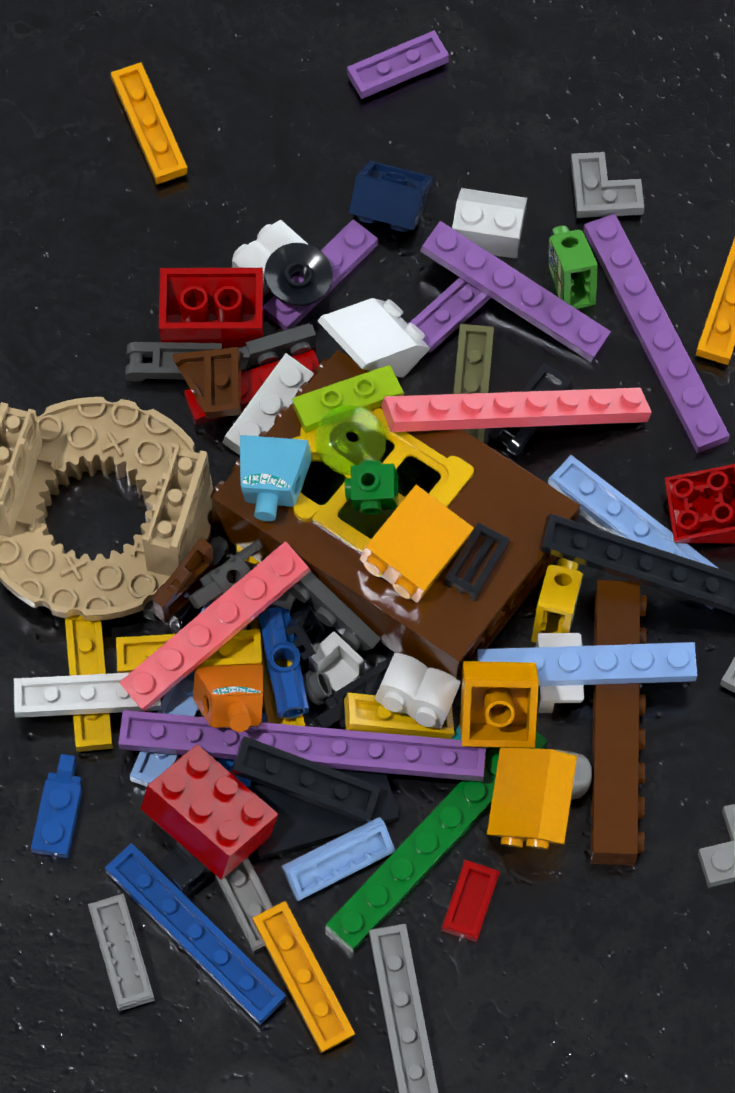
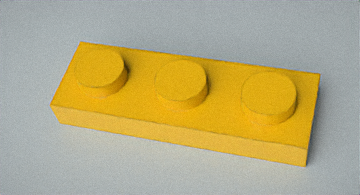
[344,693,454,739]

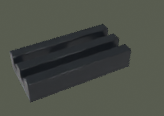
[443,522,510,601]
[285,602,326,660]

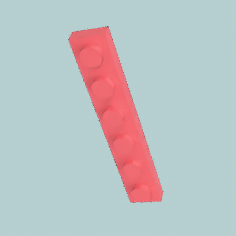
[119,541,311,712]

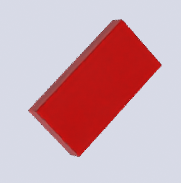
[442,860,500,942]

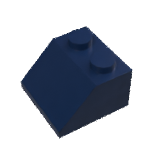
[349,160,433,232]

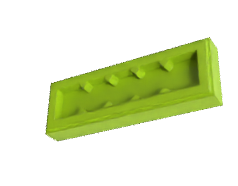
[292,365,404,433]

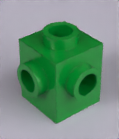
[345,460,398,515]

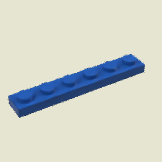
[105,843,287,1025]

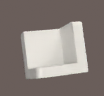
[308,632,364,692]

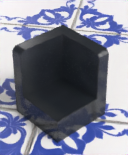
[156,842,212,897]

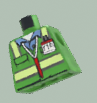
[549,226,598,309]

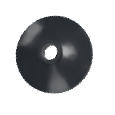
[264,243,333,306]

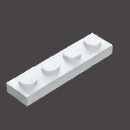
[14,673,161,718]

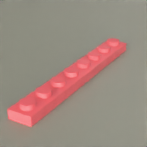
[381,388,652,432]

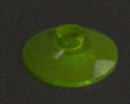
[315,405,386,475]

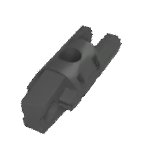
[188,539,263,609]

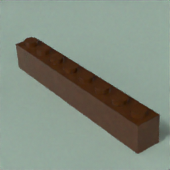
[590,580,647,866]

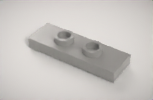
[88,893,155,1011]

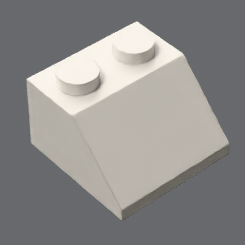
[452,188,527,259]

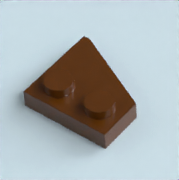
[173,347,241,418]
[152,537,215,623]

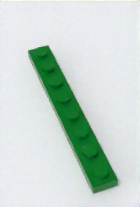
[326,731,548,953]

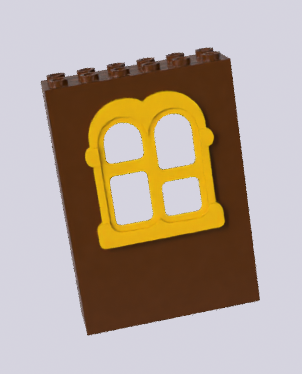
[210,350,581,682]

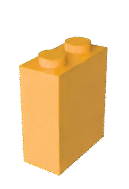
[359,485,474,603]
[487,747,577,849]

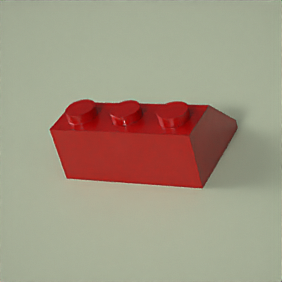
[159,267,264,347]

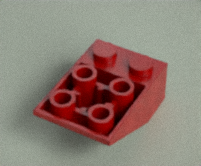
[665,464,735,543]

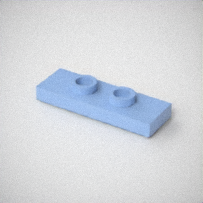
[282,817,395,901]

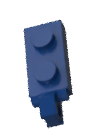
[31,754,82,858]

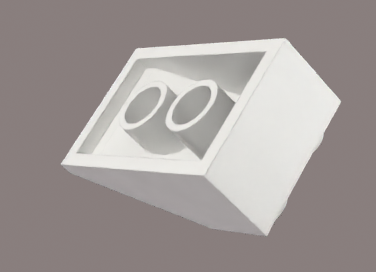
[318,298,430,378]

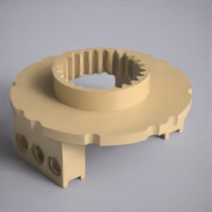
[0,397,213,621]

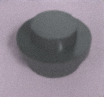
[302,670,332,706]

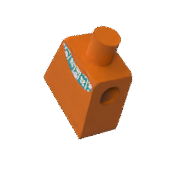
[193,664,263,732]

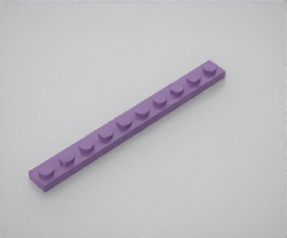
[118,710,486,782]

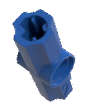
[258,607,309,719]

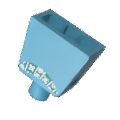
[240,435,312,521]

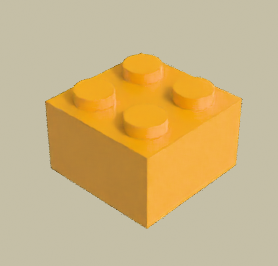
[460,661,539,748]

